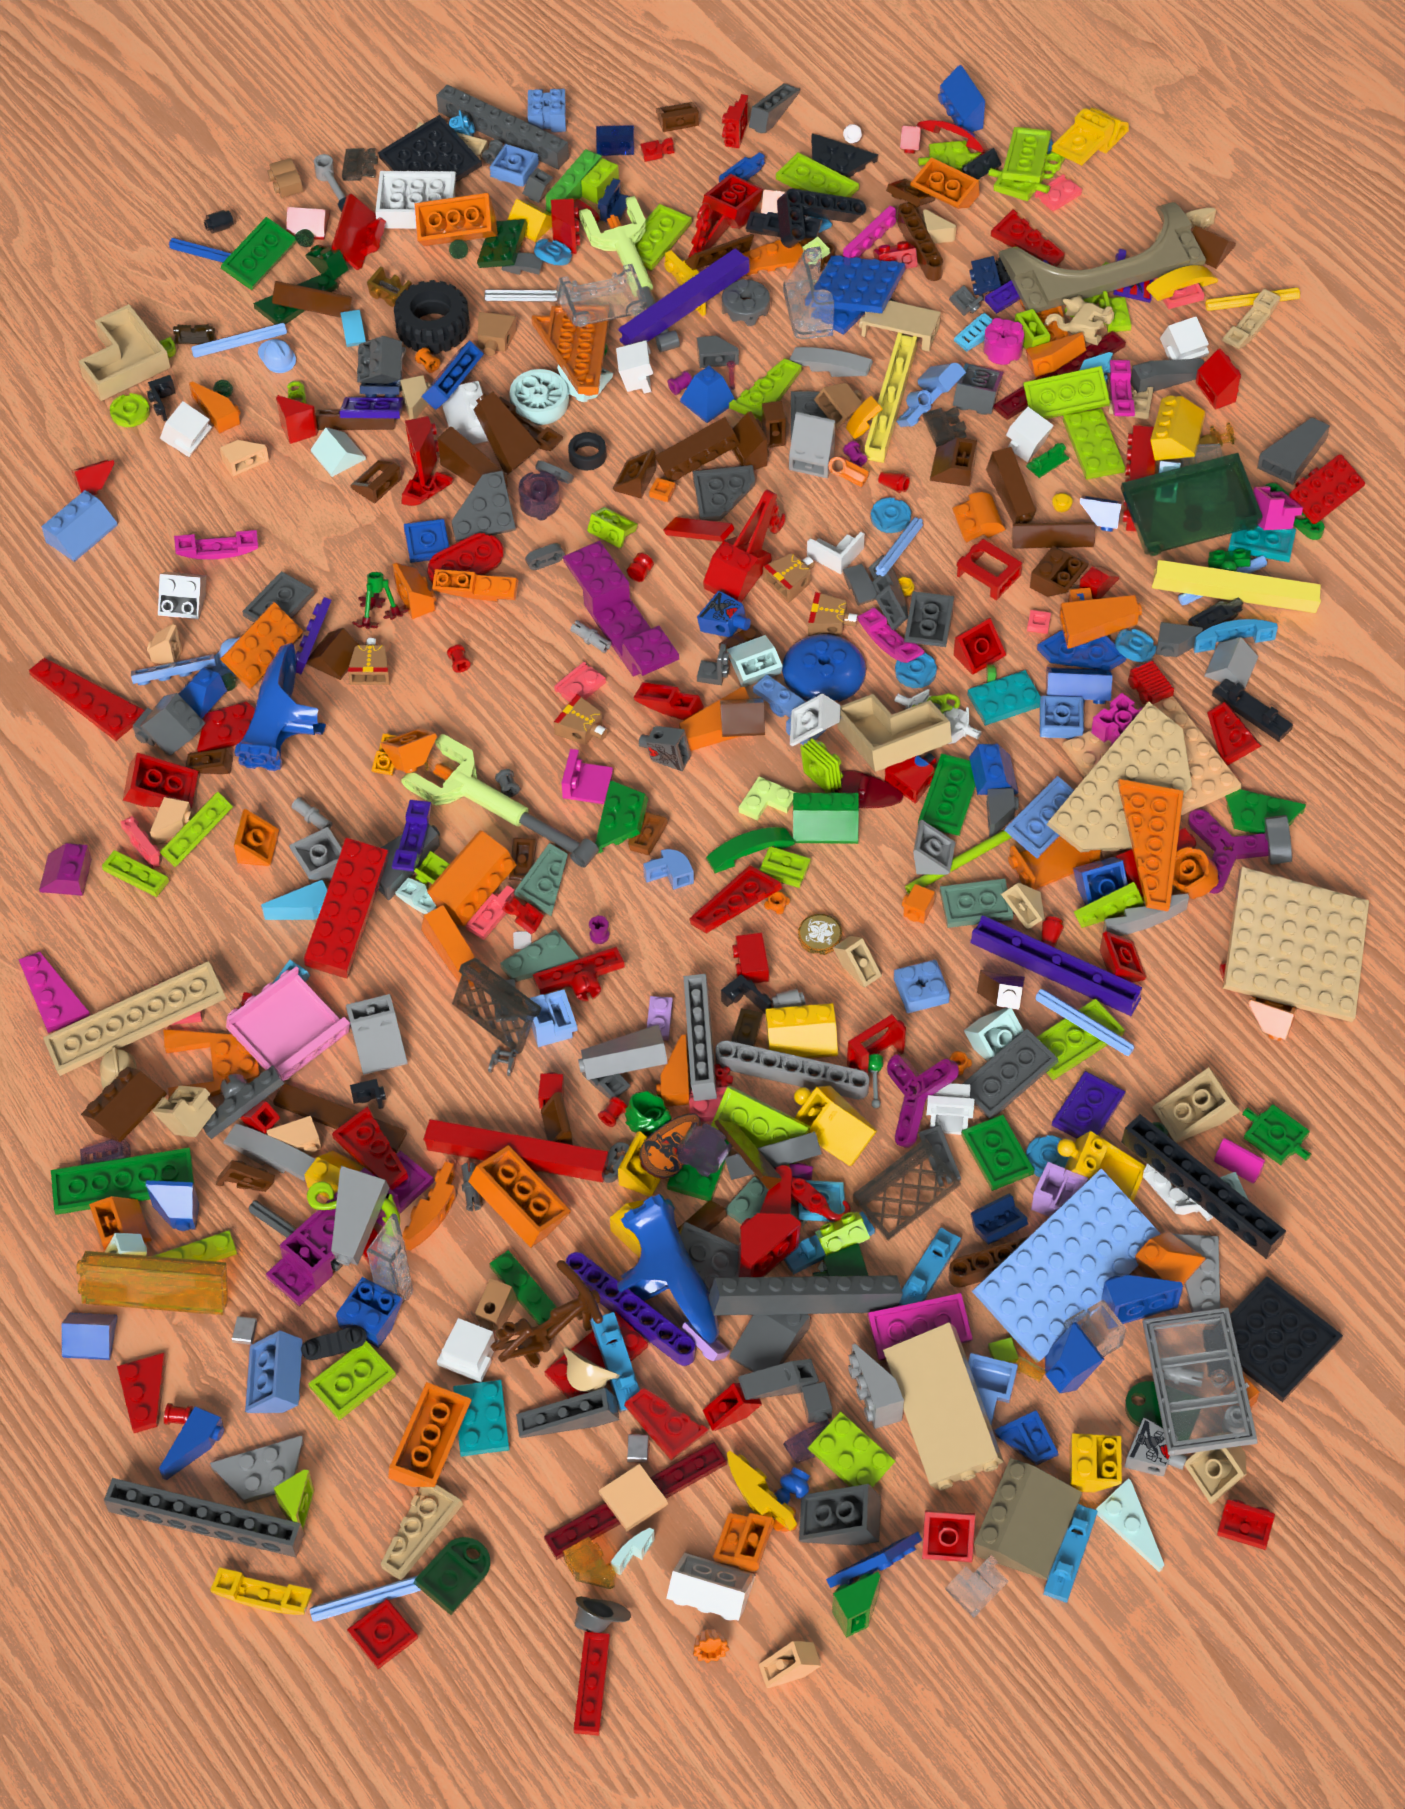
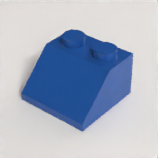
[969,744,1019,795]
[1073,857,1128,906]

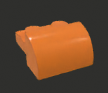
[952,492,1006,543]
[713,1513,774,1572]

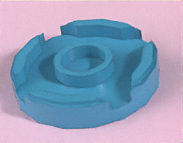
[534,239,572,266]
[870,497,911,533]
[1115,629,1157,662]
[895,652,937,688]
[1026,1135,1069,1178]

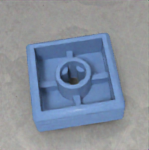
[489,144,539,187]
[1040,696,1084,739]
[894,959,950,1013]

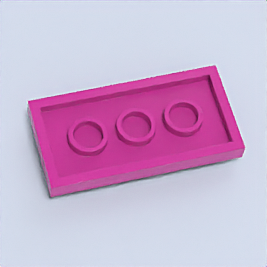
[867,1293,973,1361]

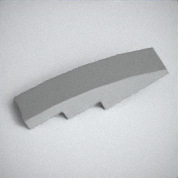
[790,347,873,377]
[1103,894,1189,936]
[224,1124,315,1182]

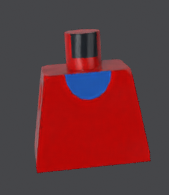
[885,753,936,804]

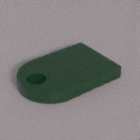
[1125,1381,1201,1441]
[413,1537,490,1615]

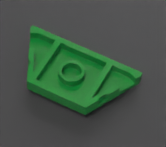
[595,781,648,854]
[1225,789,1306,834]

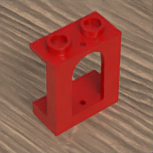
[957,539,1022,601]
[847,1014,906,1074]

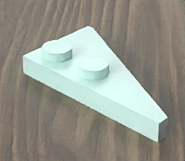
[1096,1478,1165,1572]

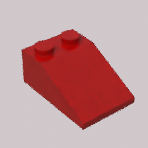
[405,416,439,486]
[123,752,199,809]

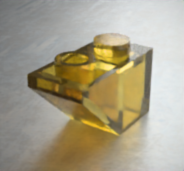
[563,1537,616,1589]

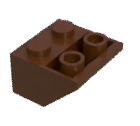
[732,411,769,470]
[930,438,977,487]
[1030,546,1089,597]

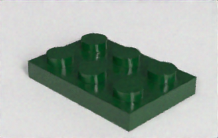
[477,219,528,268]

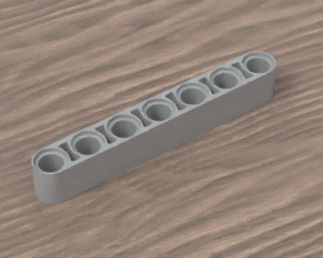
[716,1041,869,1099]

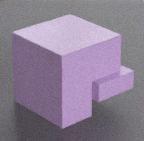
[1031,1162,1088,1217]

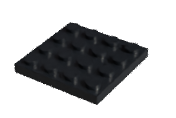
[378,114,482,182]
[1206,1276,1343,1403]

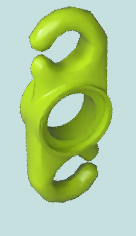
[1043,151,1065,179]
[287,381,307,404]
[911,693,960,714]

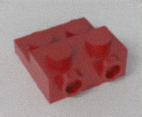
[722,94,748,149]

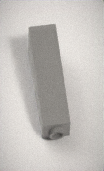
[578,1025,668,1080]
[331,1166,390,1266]

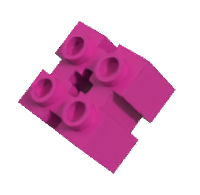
[1091,693,1143,746]

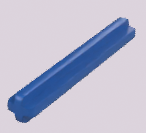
[169,238,231,263]

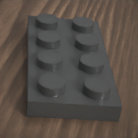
[963,1029,1058,1119]

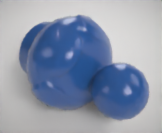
[774,1467,810,1505]

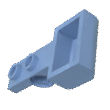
[896,363,966,427]
[753,675,827,745]
[968,1353,1018,1425]

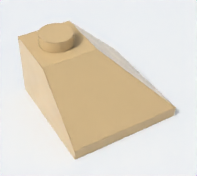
[1185,1433,1247,1504]

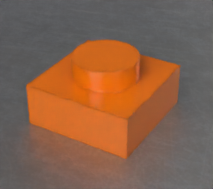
[649,477,676,503]

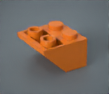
[89,1196,152,1250]

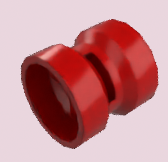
[626,553,654,582]

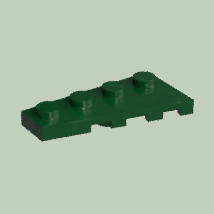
[253,273,338,325]

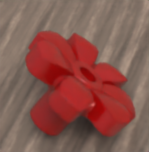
[715,1064,733,1088]

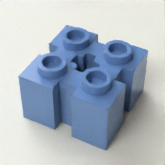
[528,89,566,132]

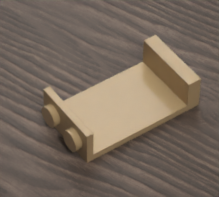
[859,301,941,351]

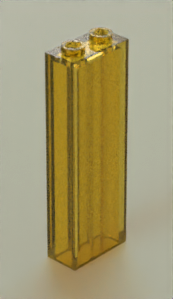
[76,1251,228,1315]

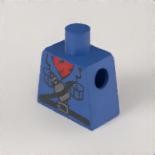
[697,591,751,637]

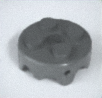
[722,279,770,326]

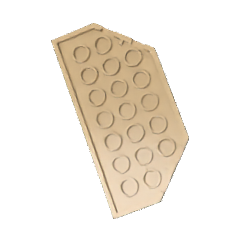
[1046,702,1192,852]

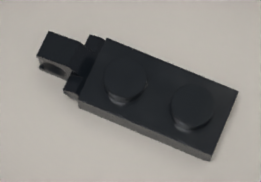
[961,148,1002,180]
[1188,597,1244,632]

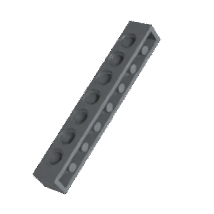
[436,85,569,169]
[104,1478,304,1558]

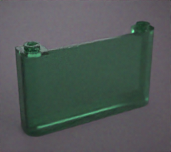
[1121,453,1263,556]

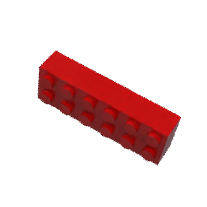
[304,838,388,979]

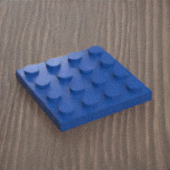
[807,255,905,313]

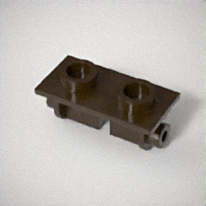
[173,324,215,344]

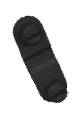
[301,1326,367,1360]

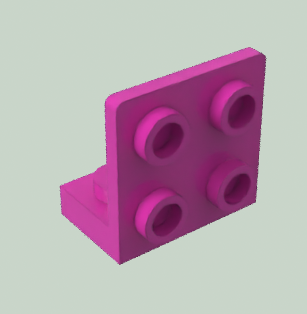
[561,749,613,804]

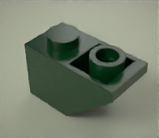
[305,245,349,280]

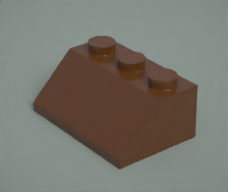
[81,1066,167,1143]

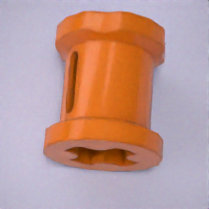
[415,348,441,373]

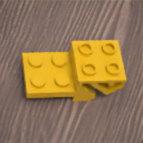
[1052,107,1129,166]

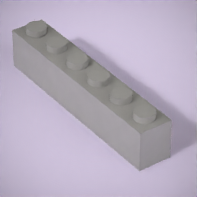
[683,974,717,1101]

